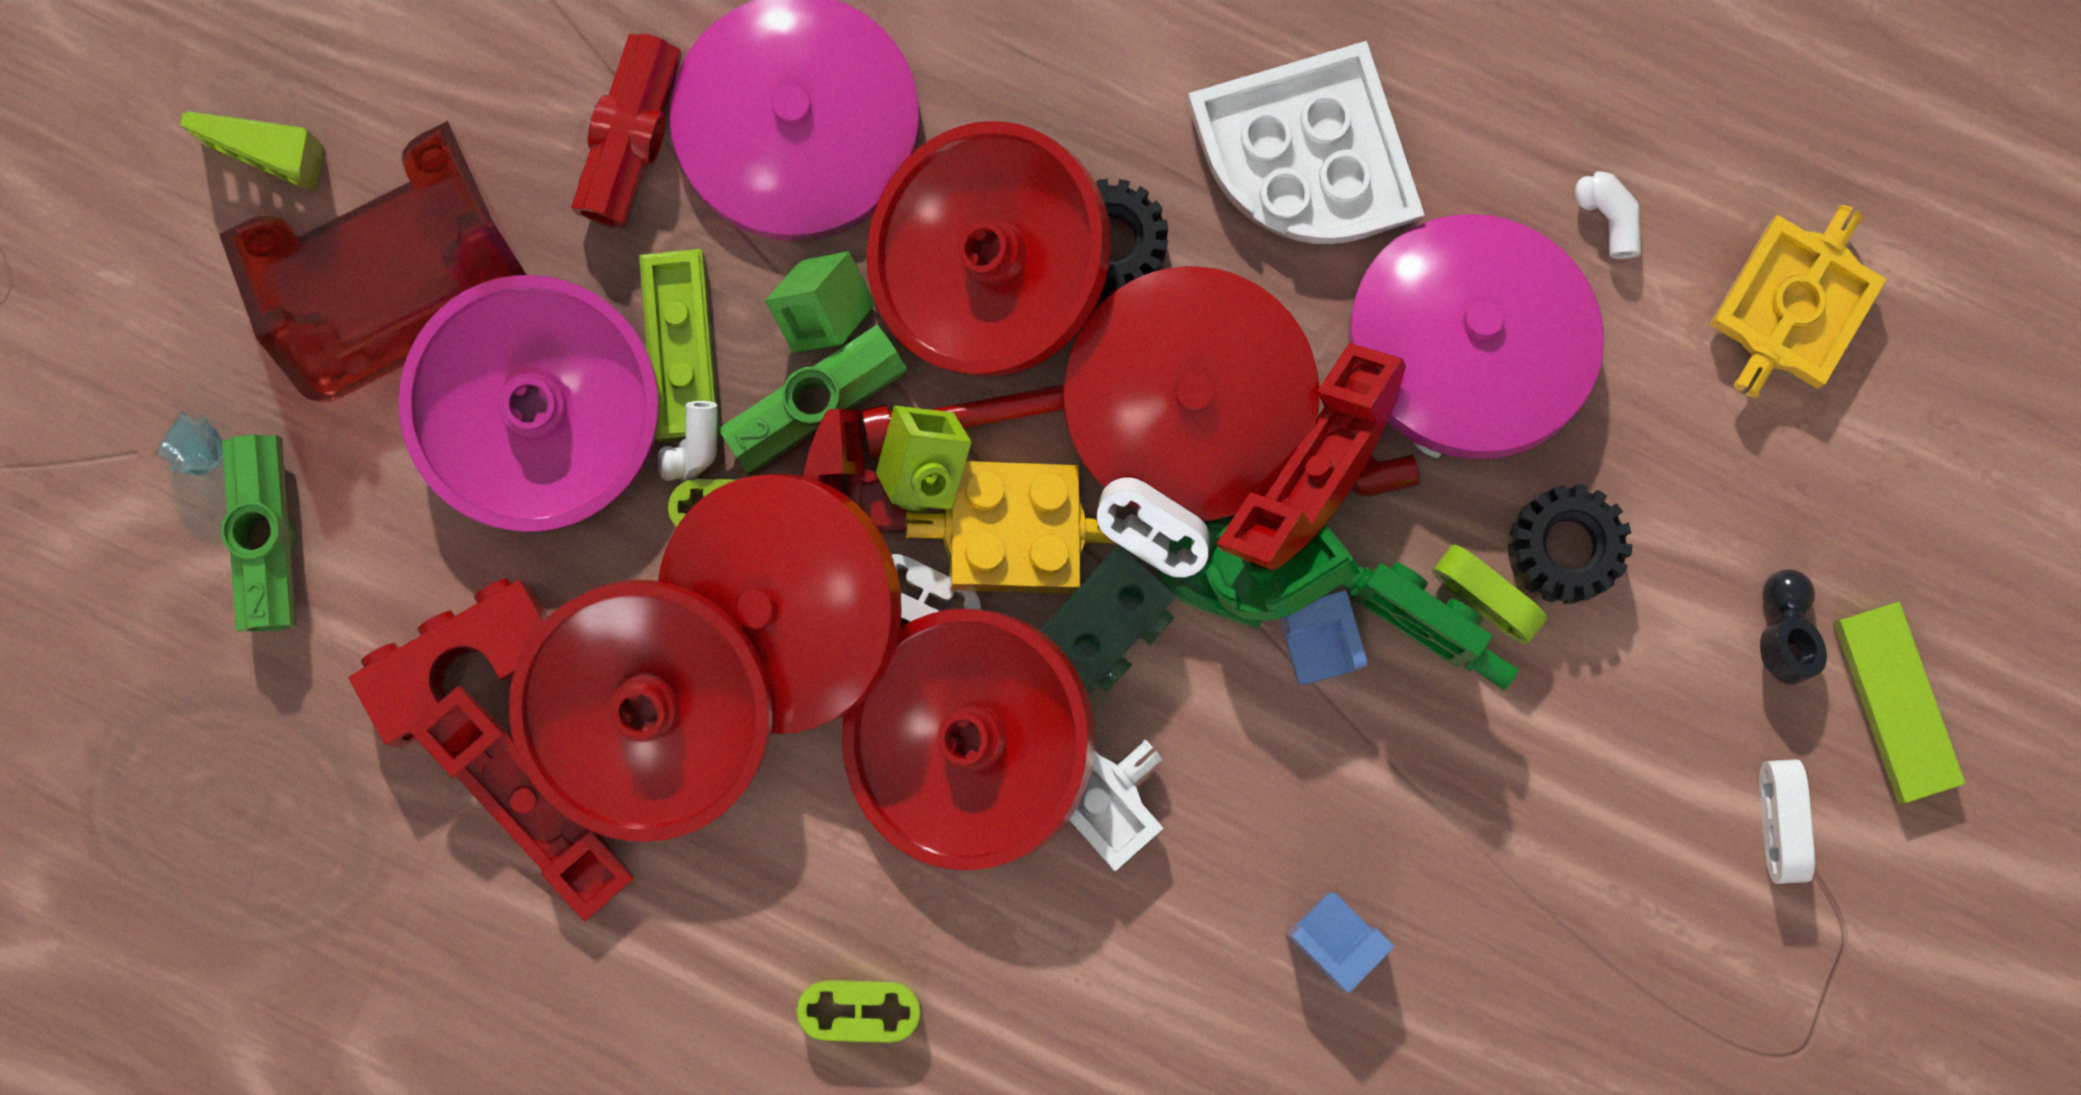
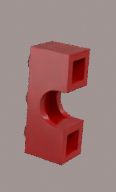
[348,578,548,748]

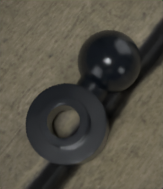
[1760,569,1827,685]

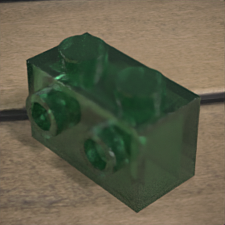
[1040,544,1176,696]

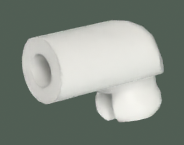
[1575,171,1641,259]
[657,401,717,483]

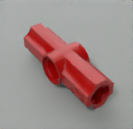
[571,33,682,228]

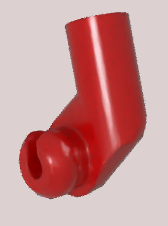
[1352,455,1420,497]

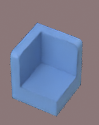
[1279,590,1367,685]
[1286,892,1395,993]

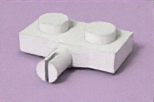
[1069,740,1163,872]

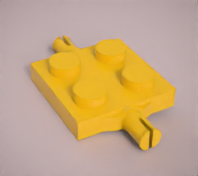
[1709,205,1887,398]
[905,461,1122,594]

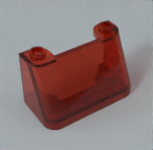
[219,121,527,402]

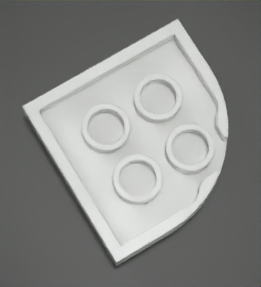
[1187,41,1425,244]

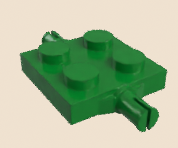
[1342,562,1519,691]

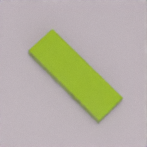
[639,249,720,443]
[1833,601,1966,804]

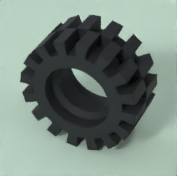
[1097,178,1169,300]
[1508,484,1633,604]

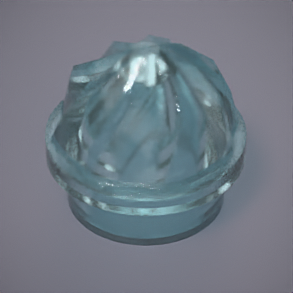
[154,411,223,476]

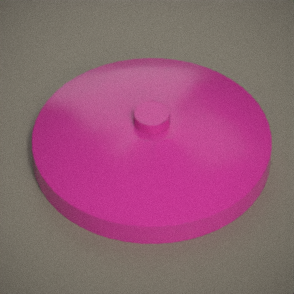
[670,0,920,241]
[1348,214,1604,460]
[398,275,660,532]

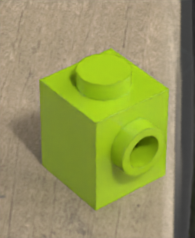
[876,405,971,512]

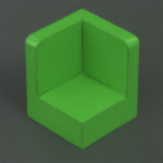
[765,251,874,353]

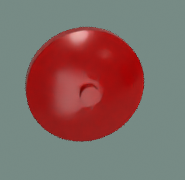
[867,121,1111,377]
[1063,266,1319,522]
[658,474,902,734]
[509,580,773,842]
[842,609,1095,871]

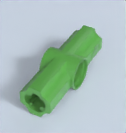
[718,325,908,477]
[221,434,297,632]

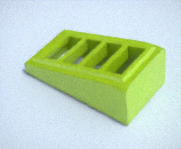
[180,111,325,191]

